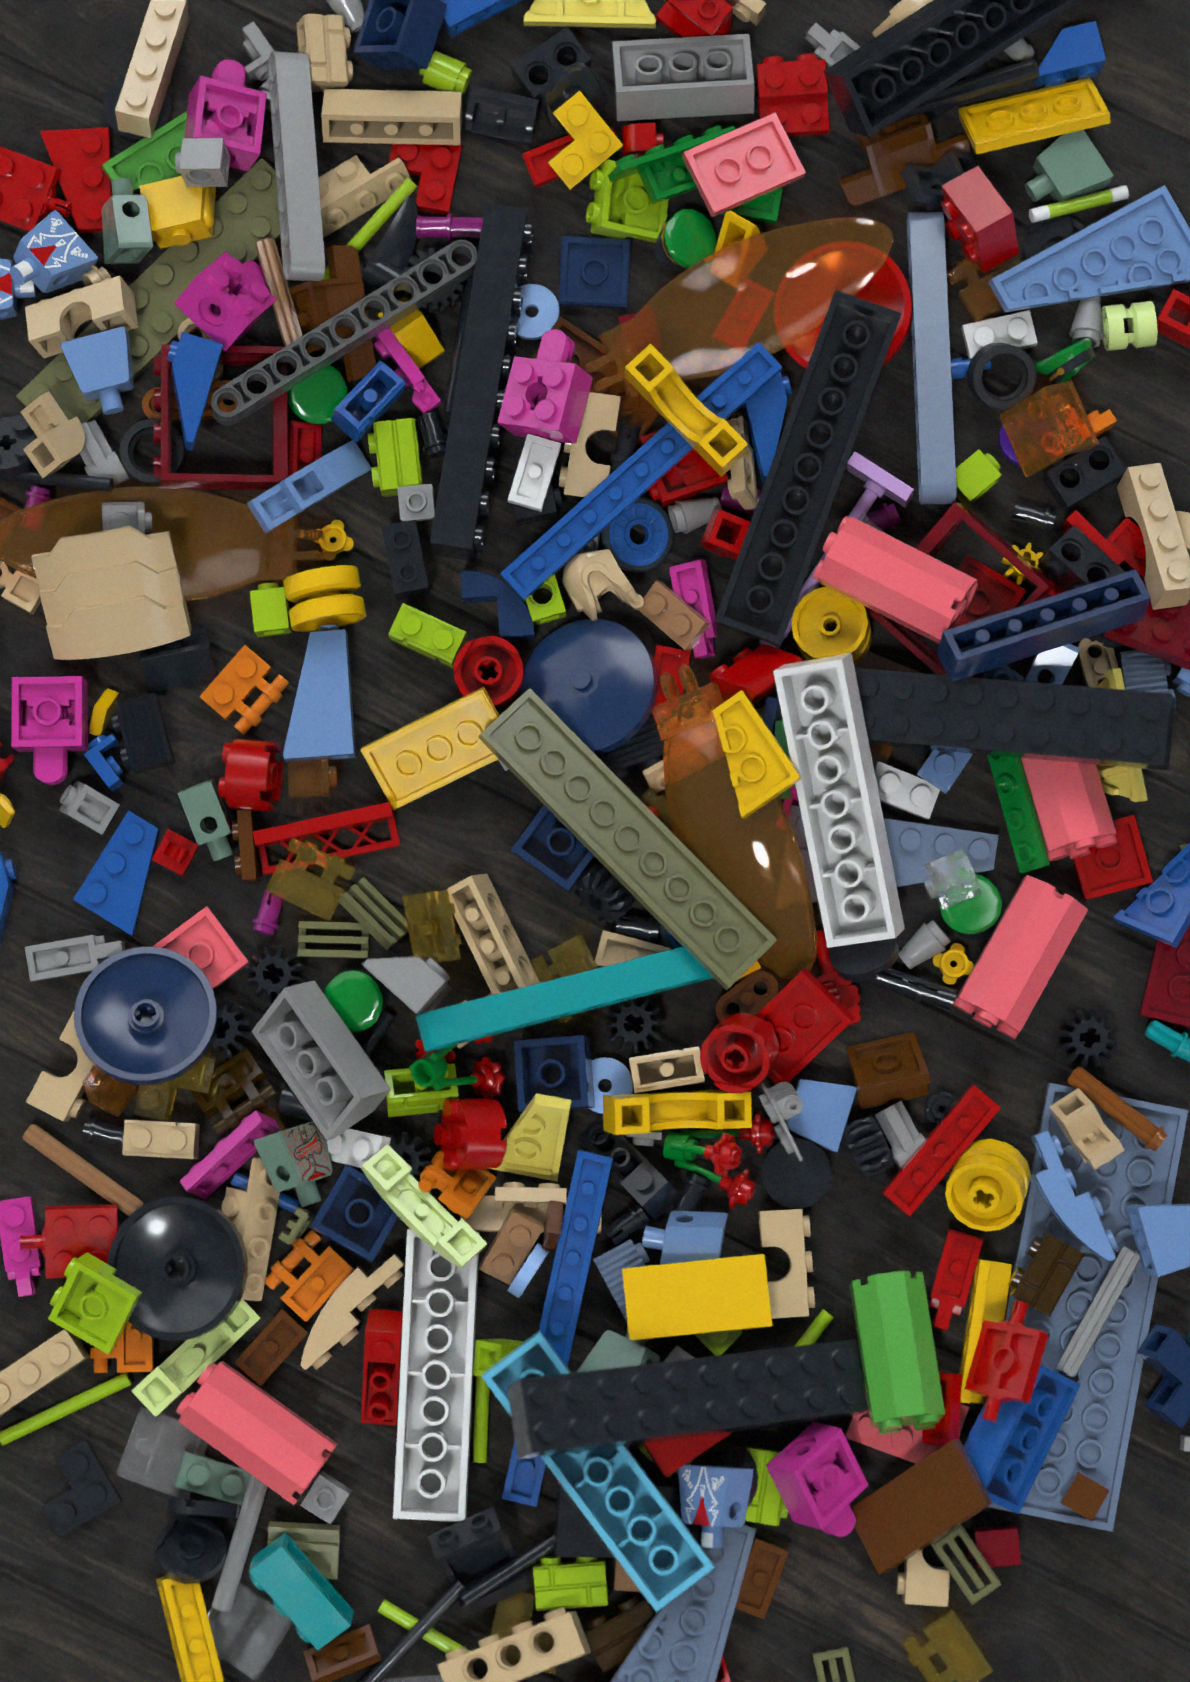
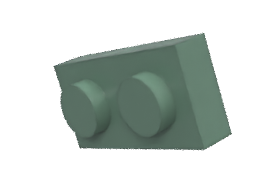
[172,1450,251,1506]

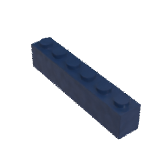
[937,569,1151,682]

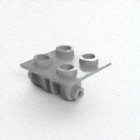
[759,1082,803,1162]

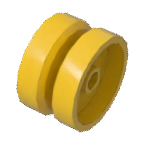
[283,565,367,632]
[791,587,872,666]
[945,1139,1031,1232]

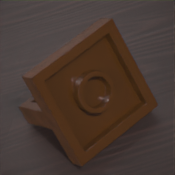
[845,1032,931,1110]

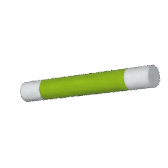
[1029,185,1129,223]

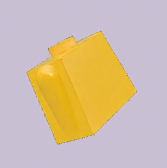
[139,176,216,249]

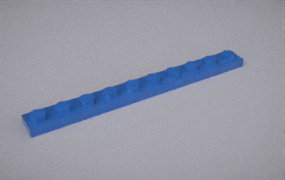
[500,342,782,601]
[502,1150,614,1507]

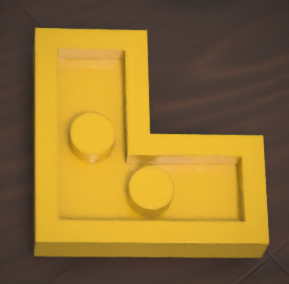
[547,91,623,190]

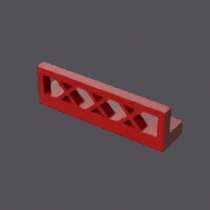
[253,802,400,876]
[881,1084,1001,1216]

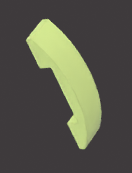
[361,1144,487,1268]
[132,1300,261,1417]

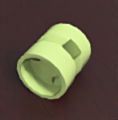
[1101,301,1157,351]

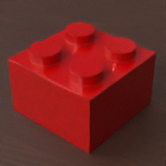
[941,166,1019,273]

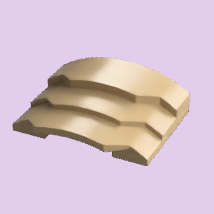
[32,525,192,660]

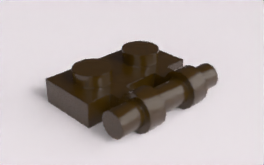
[189,1047,278,1135]

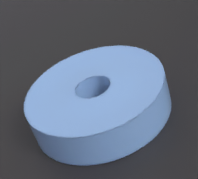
[513,284,559,340]
[589,1057,633,1114]
[507,1243,550,1298]

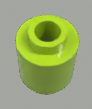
[419,51,473,96]

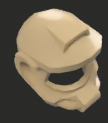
[562,549,644,621]

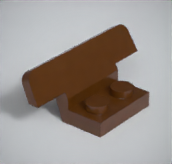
[838,113,971,205]
[289,245,376,382]

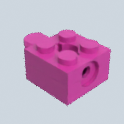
[184,60,267,172]
[174,251,277,352]
[497,329,593,444]
[12,676,88,785]
[766,1422,869,1537]

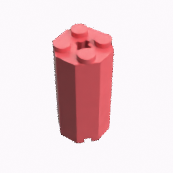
[813,516,978,644]
[1021,758,1117,861]
[953,875,1088,1039]
[176,1361,338,1505]

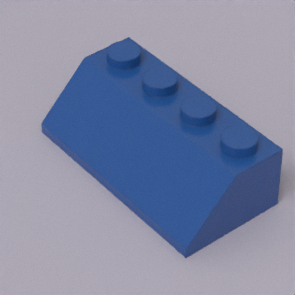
[964,1364,1081,1514]

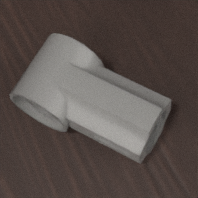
[80,420,130,495]
[874,1101,925,1170]

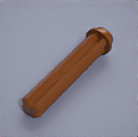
[1067,1066,1168,1151]

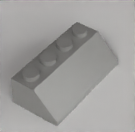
[612,34,754,121]
[363,957,452,1015]
[251,981,391,1141]

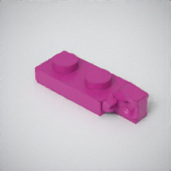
[373,328,441,414]
[669,559,718,659]
[0,1196,43,1297]

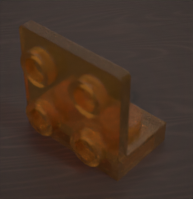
[1000,380,1099,477]

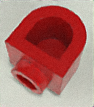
[622,123,664,158]

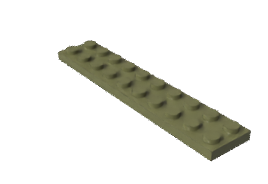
[16,158,281,424]
[478,688,777,990]

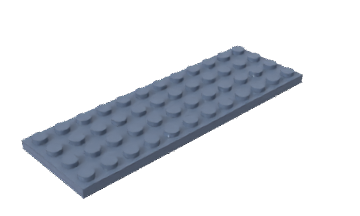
[988,1083,1188,1532]

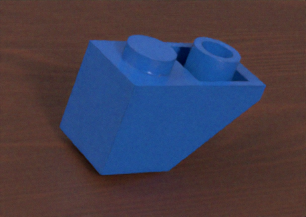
[1034,21,1106,87]

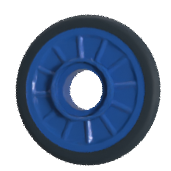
[601,497,673,573]

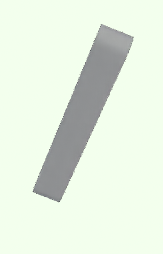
[268,51,325,281]

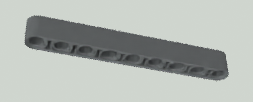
[211,240,477,425]

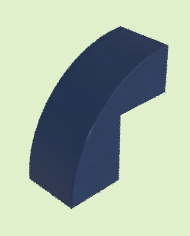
[460,571,535,642]
[1136,1324,1190,1429]

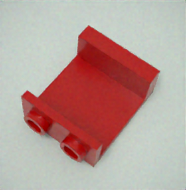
[656,0,733,38]

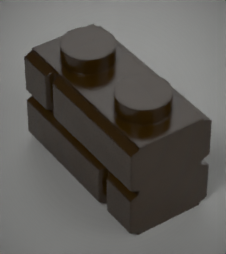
[1008,1233,1085,1317]
[584,1595,656,1674]

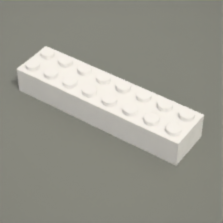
[773,653,905,948]
[393,1229,480,1521]

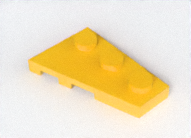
[713,690,802,819]

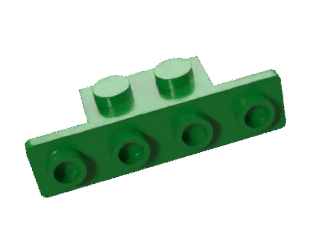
[608,125,735,204]
[987,755,1049,873]

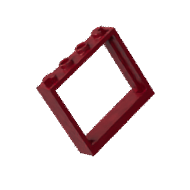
[153,344,288,490]
[865,502,1055,678]

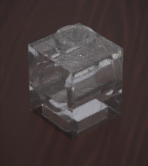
[923,849,981,909]

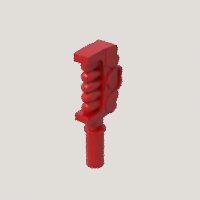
[811,930,861,1025]

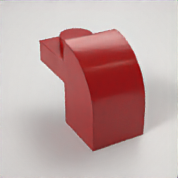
[700,509,750,560]

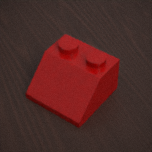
[702,644,803,708]

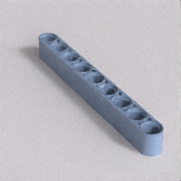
[907,211,957,505]

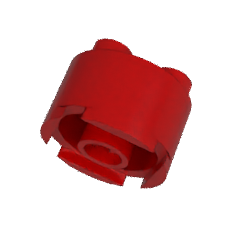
[454,636,524,711]
[218,739,283,812]
[700,1013,779,1093]
[434,1098,507,1171]

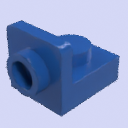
[84,734,124,792]

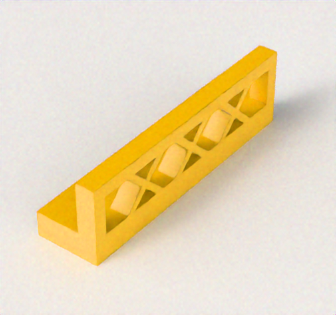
[959,1259,1012,1404]
[156,1576,224,1682]

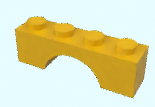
[625,343,748,477]
[603,1089,752,1135]

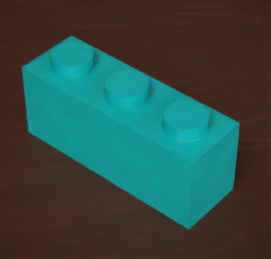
[249,1532,354,1651]

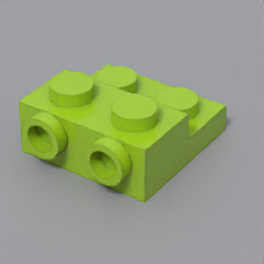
[586,160,669,243]
[48,1252,142,1355]

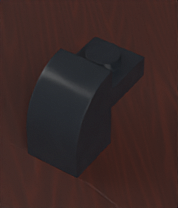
[900,151,979,212]

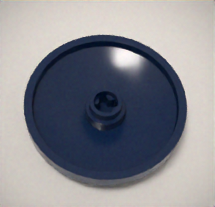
[520,619,658,755]
[74,947,217,1085]

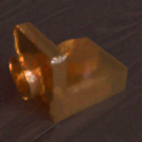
[288,758,338,798]
[82,1066,137,1117]

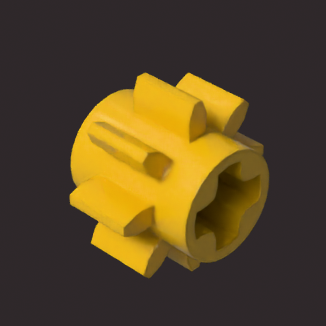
[1001,543,1043,586]

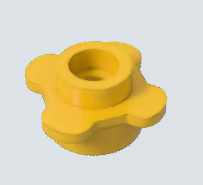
[313,520,354,561]
[933,943,974,985]

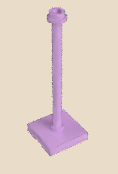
[759,452,914,649]

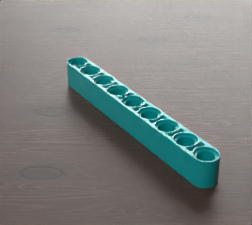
[416,947,714,1052]

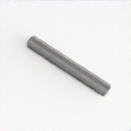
[1057,1247,1141,1377]
[212,1475,268,1612]

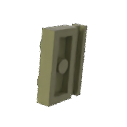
[267,1521,341,1579]

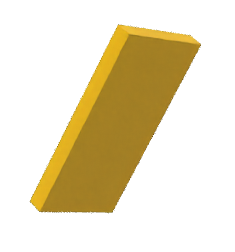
[958,78,1111,155]
[361,687,500,810]
[622,1254,772,1341]

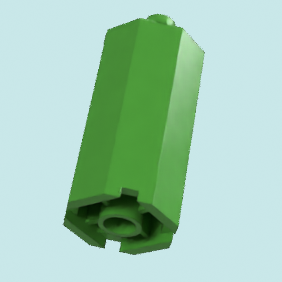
[850,1271,945,1435]

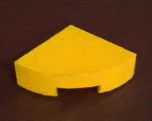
[89,689,119,737]

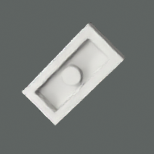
[961,310,1038,359]
[508,434,561,512]
[873,761,940,820]
[327,1128,391,1168]

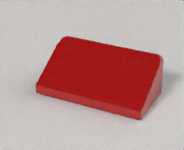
[287,420,322,477]

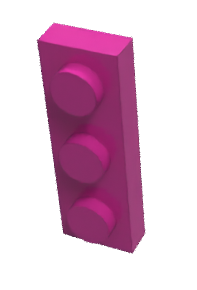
[180,1111,281,1199]

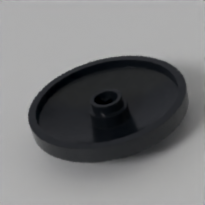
[107,1197,248,1340]

